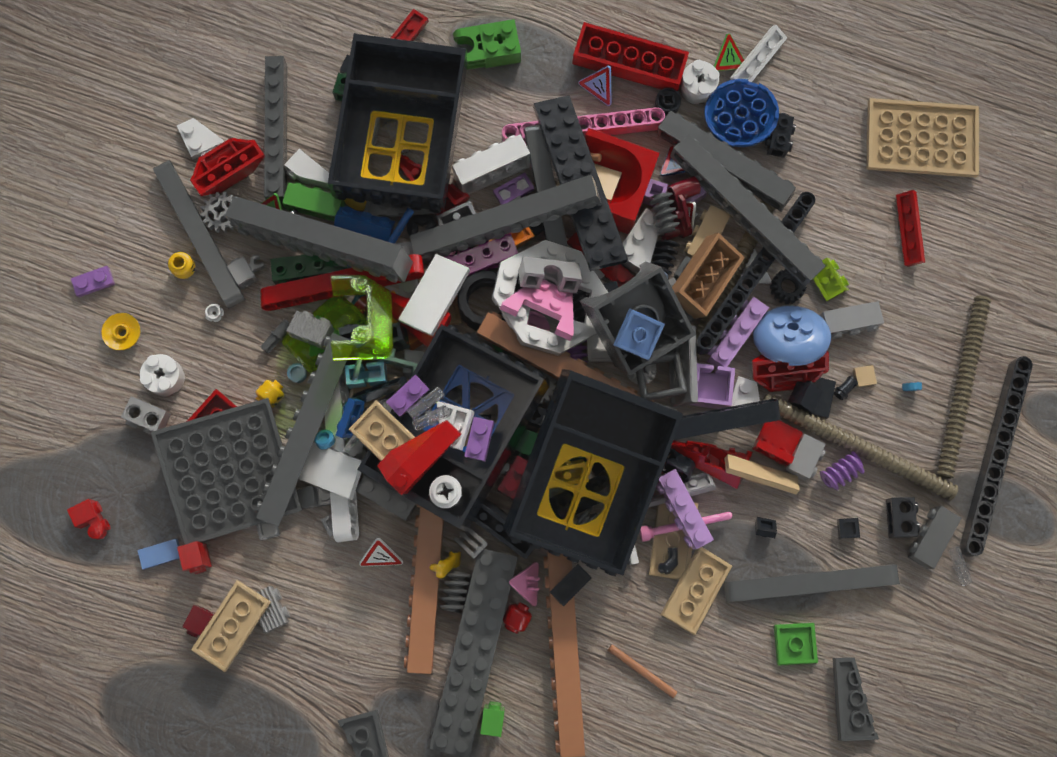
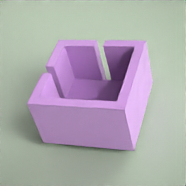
[690,363,735,409]

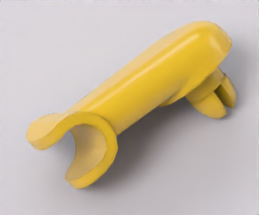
[429,551,461,578]

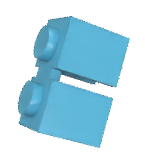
[345,361,388,389]

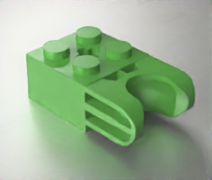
[453,19,521,70]

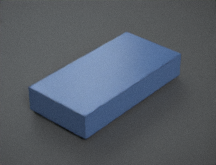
[137,539,180,570]

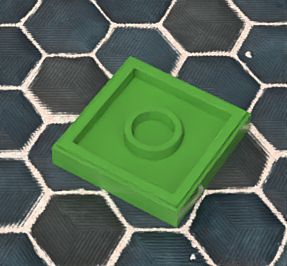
[774,623,818,665]

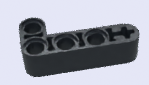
[549,475,610,519]

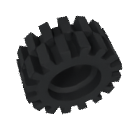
[770,268,807,304]

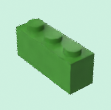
[282,182,345,222]
[480,701,505,737]

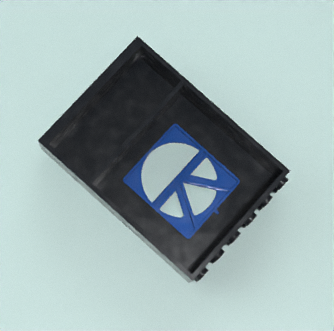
[357,324,549,532]

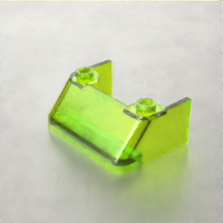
[331,275,393,360]
[282,296,374,375]

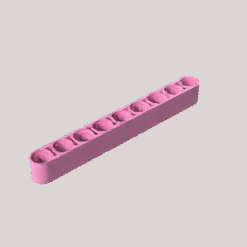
[502,107,665,145]

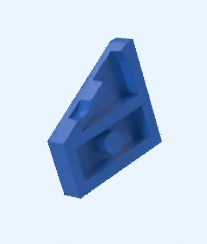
[336,398,365,438]

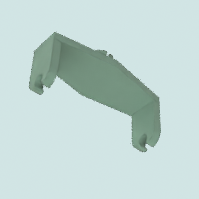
[353,347,418,378]

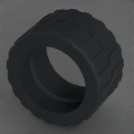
[457,270,505,331]

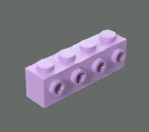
[707,297,769,368]
[656,469,714,549]

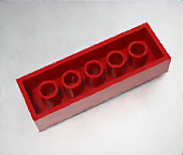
[572,22,689,91]

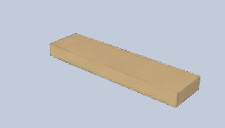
[725,454,800,494]

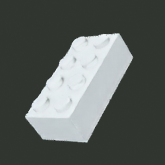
[452,134,530,195]

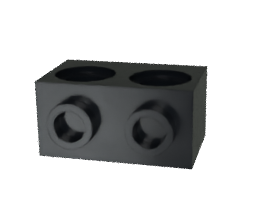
[886,497,920,538]

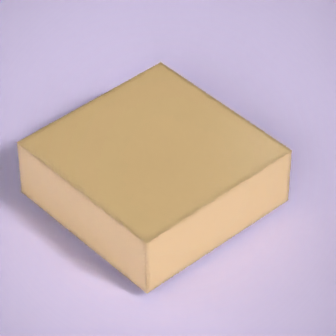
[853,365,877,388]

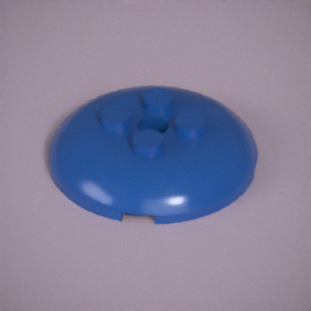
[704,79,779,147]

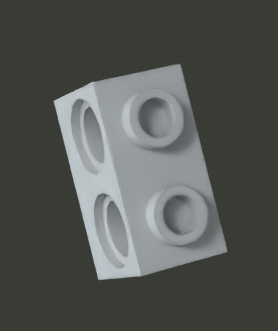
[121,396,171,435]

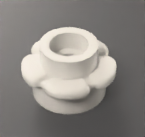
[205,304,224,322]

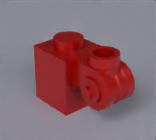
[67,499,111,540]

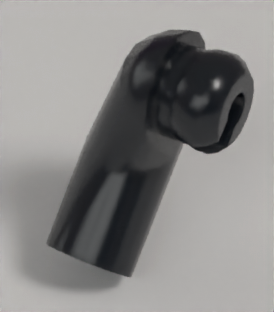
[658,548,678,574]

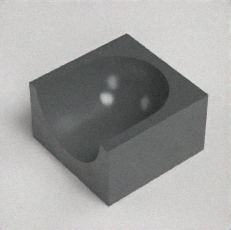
[580,261,696,376]

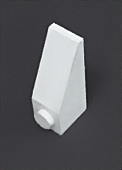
[284,149,330,189]

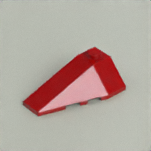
[377,420,461,495]

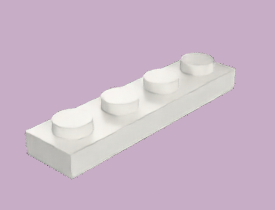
[730,25,787,82]

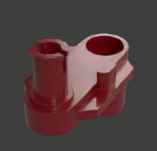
[661,176,701,240]

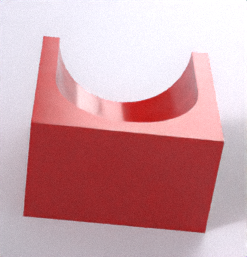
[585,128,660,234]

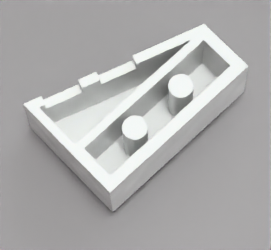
[622,208,660,274]

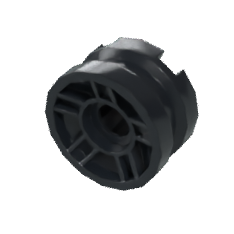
[654,88,682,117]

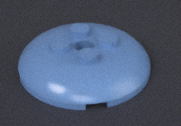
[753,305,831,366]

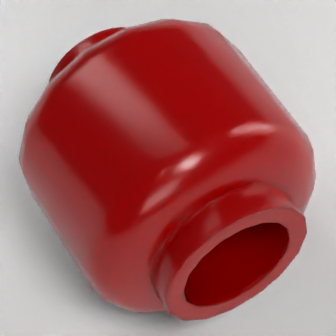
[503,602,532,634]

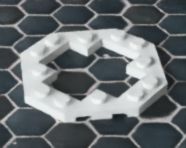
[492,240,608,356]

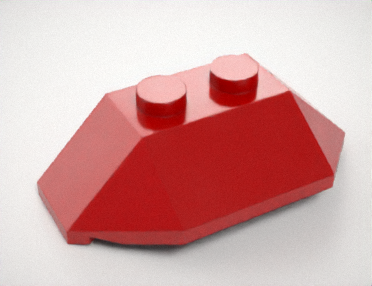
[190,138,265,196]
[752,351,829,392]

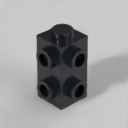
[765,113,796,158]

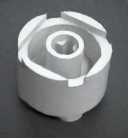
[680,60,719,104]
[140,354,185,397]

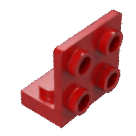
[752,420,803,467]

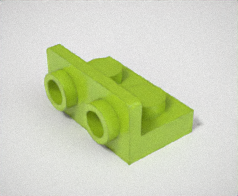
[814,257,849,302]

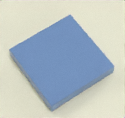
[613,308,665,361]

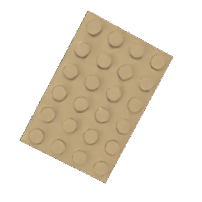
[867,98,979,178]

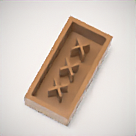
[672,233,745,319]

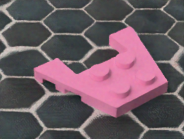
[500,280,574,341]

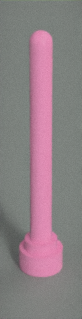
[640,512,732,542]

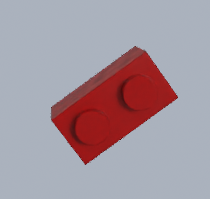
[177,541,212,574]

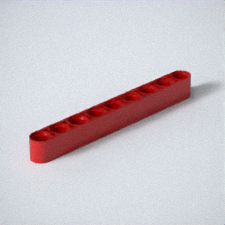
[260,254,424,311]

